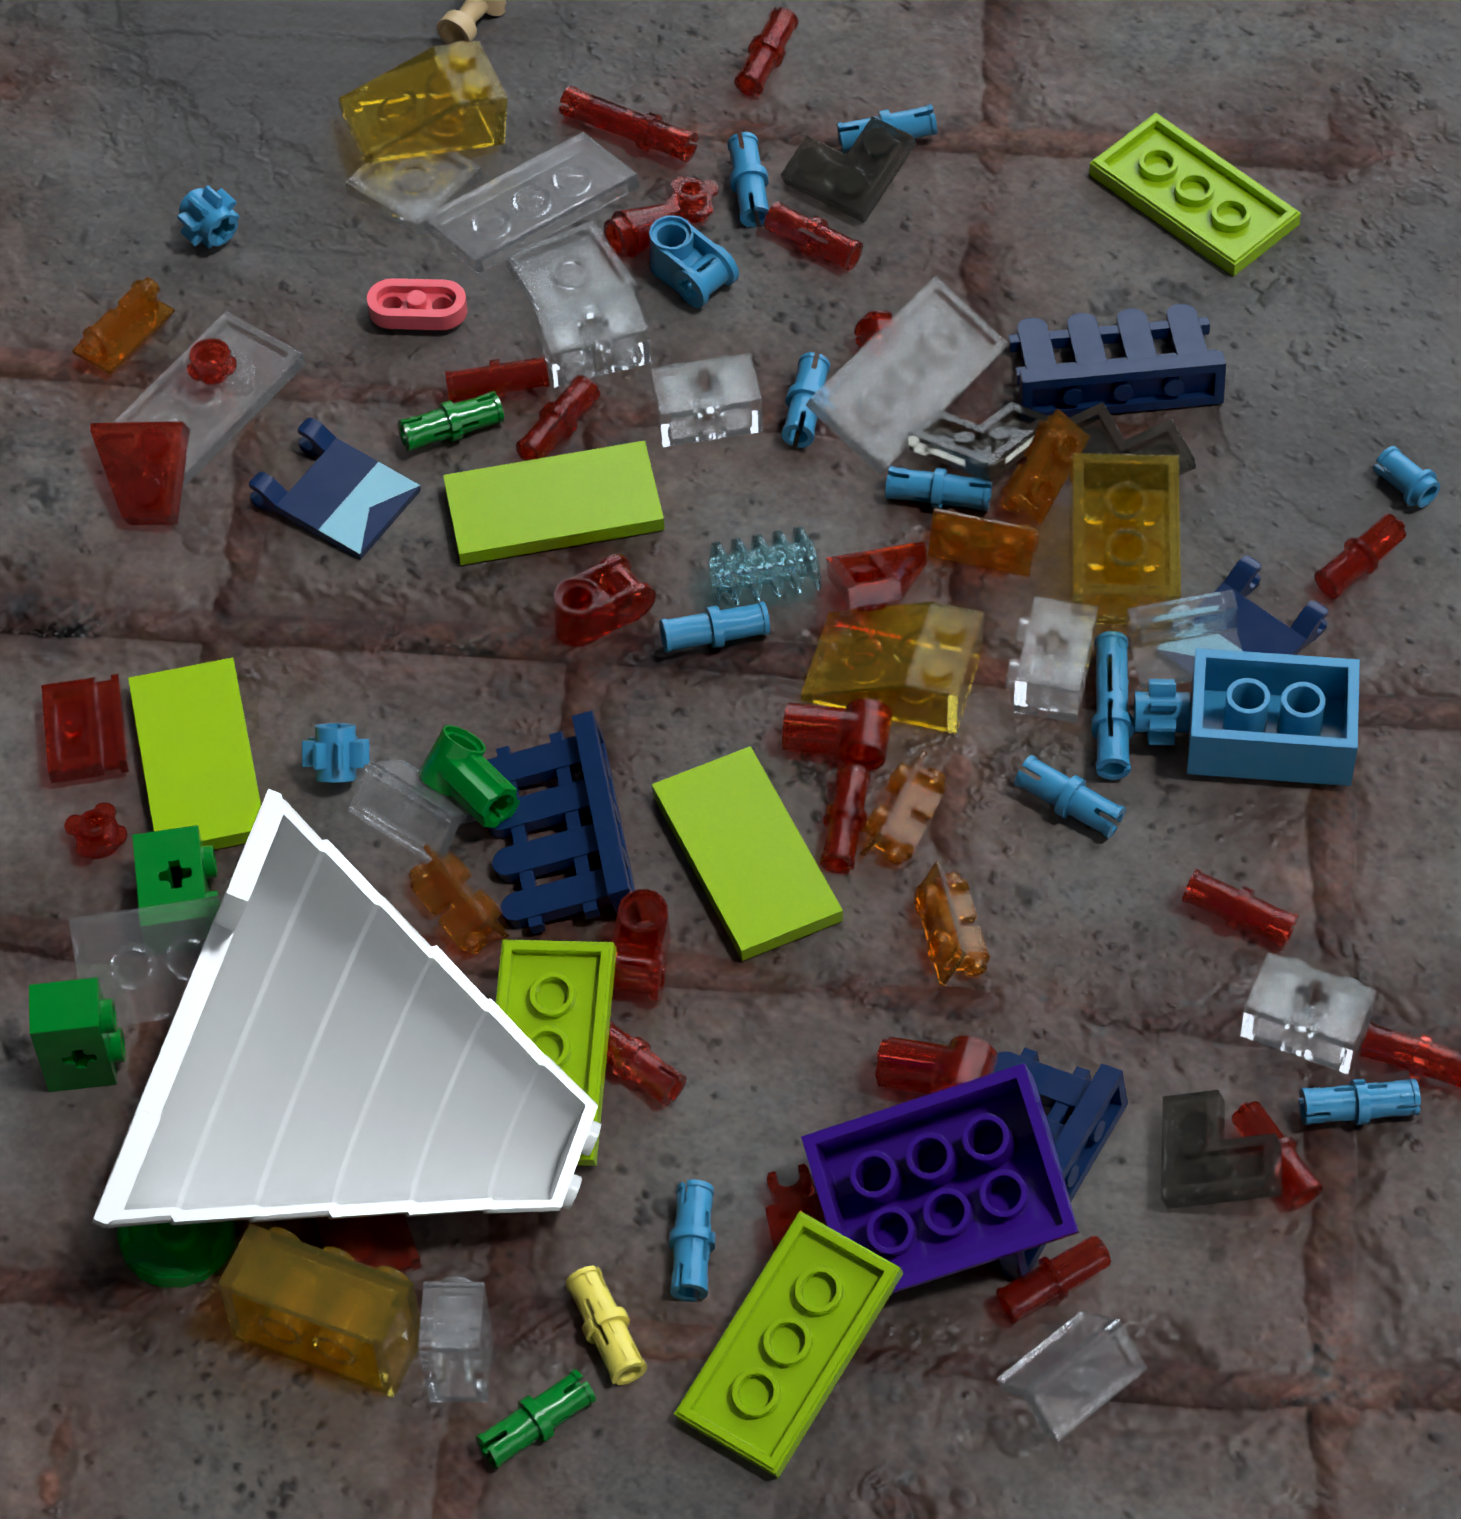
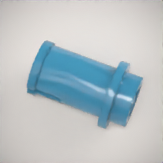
[1373,446,1441,508]

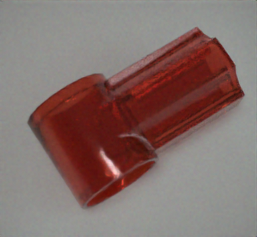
[782,699,893,771]
[875,1036,998,1094]

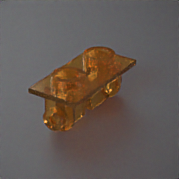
[72,277,175,375]
[1000,409,1090,525]
[928,508,1040,577]
[860,750,947,865]
[409,844,510,954]
[914,861,990,985]

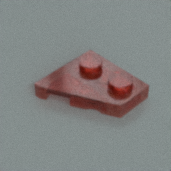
[90,421,190,525]
[826,541,927,612]

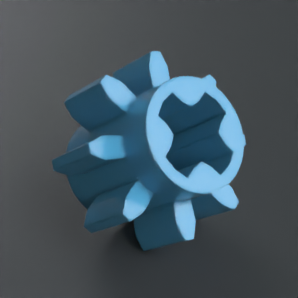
[177,185,240,249]
[1133,679,1190,746]
[302,723,370,783]

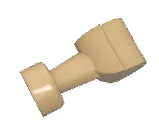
[437,0,506,49]

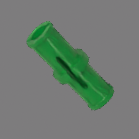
[397,391,504,452]
[475,1369,596,1469]

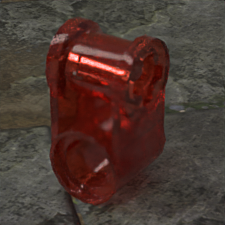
[554,554,656,646]
[612,889,671,1001]

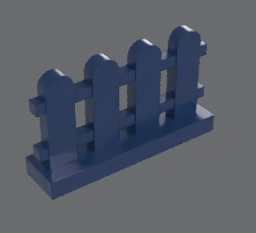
[1008,304,1226,422]
[487,710,641,934]
[987,1048,1128,1284]

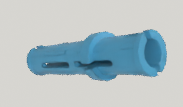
[1091,631,1134,780]

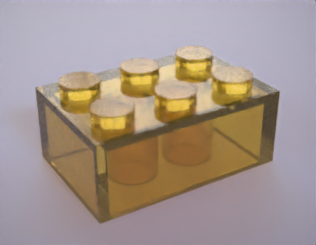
[1069,453,1181,625]
[218,1224,424,1397]

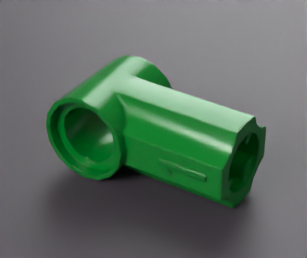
[418,725,520,828]

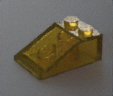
[339,41,508,164]
[801,601,984,734]

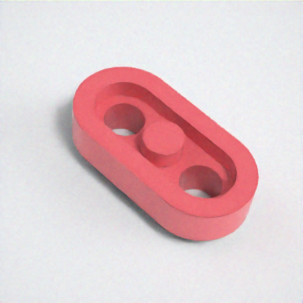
[367,278,468,330]

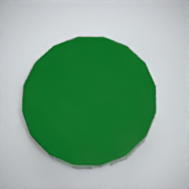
[117,1221,236,1288]

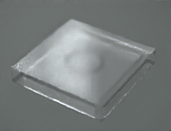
[345,125,483,236]
[505,220,638,332]

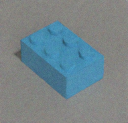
[1187,648,1360,786]

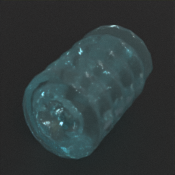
[708,526,822,608]

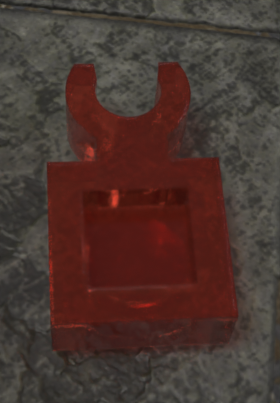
[765,1164,827,1252]

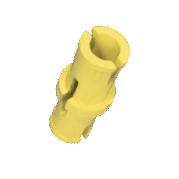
[565,1265,647,1385]

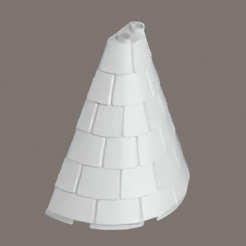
[91,789,601,1228]

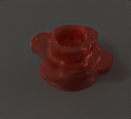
[666,176,719,223]
[64,802,128,859]

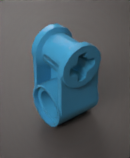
[649,215,739,308]

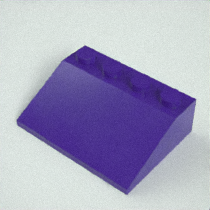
[801,1063,1079,1294]

